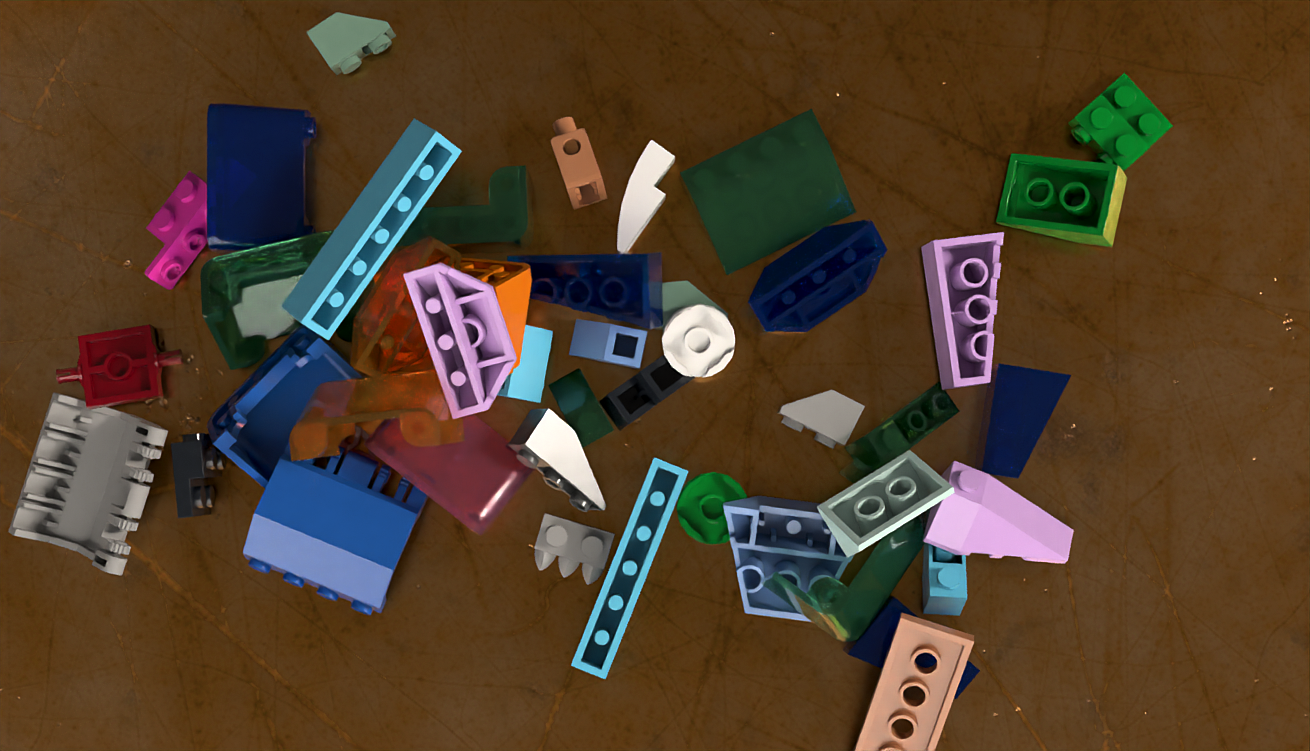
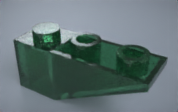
[845,382,960,477]

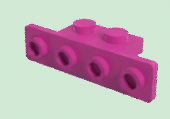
[144,158,256,290]

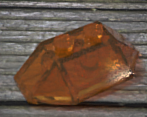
[350,236,461,382]

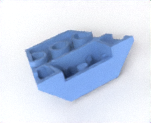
[723,496,854,623]

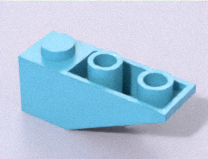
[922,507,967,616]

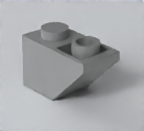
[777,390,865,449]

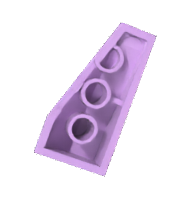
[923,461,1074,564]

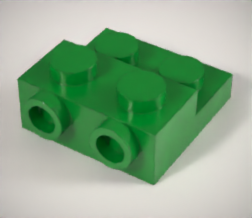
[1068,73,1173,172]

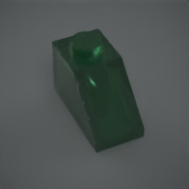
[548,368,615,448]

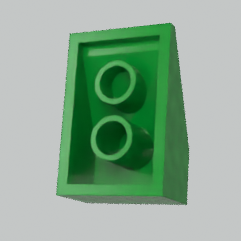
[996,153,1127,247]

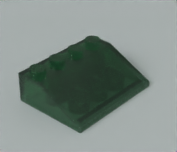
[679,109,856,275]

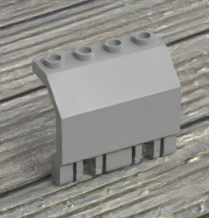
[8,392,168,575]

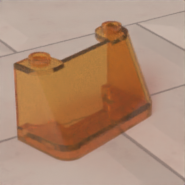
[289,369,465,461]

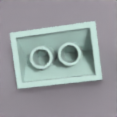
[817,450,955,558]

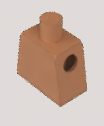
[550,117,608,210]

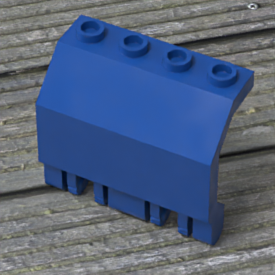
[242,428,433,616]

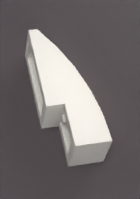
[617,140,675,258]

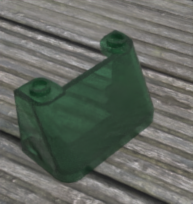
[200,230,373,370]

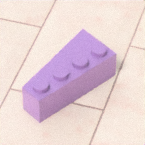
[921,232,1004,390]

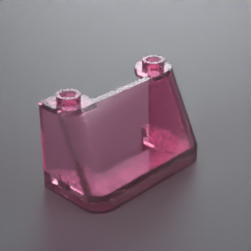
[364,374,536,535]

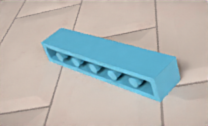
[281,118,462,340]
[571,457,688,679]

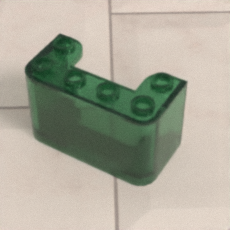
[375,165,534,256]

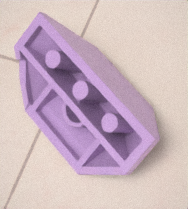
[403,262,517,419]

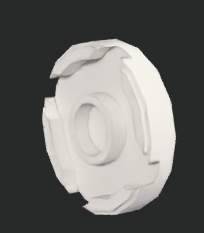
[662,304,735,377]

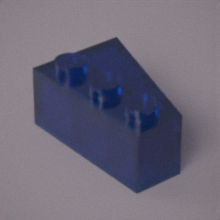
[974,363,1071,479]

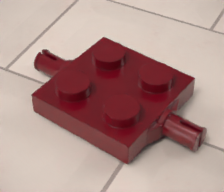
[56,324,184,409]

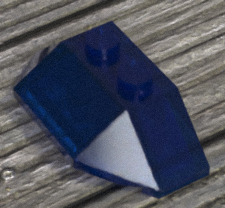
[748,219,888,332]

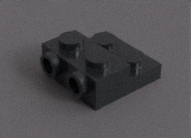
[171,433,226,518]

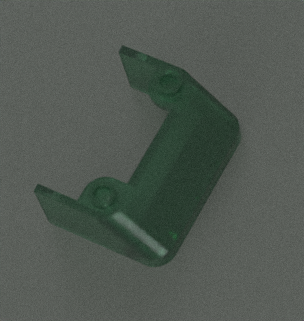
[761,458,926,642]

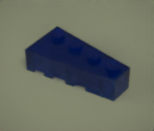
[507,252,663,329]

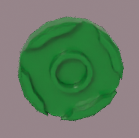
[676,472,747,545]

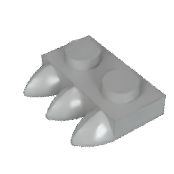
[534,513,615,585]

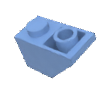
[569,319,647,370]

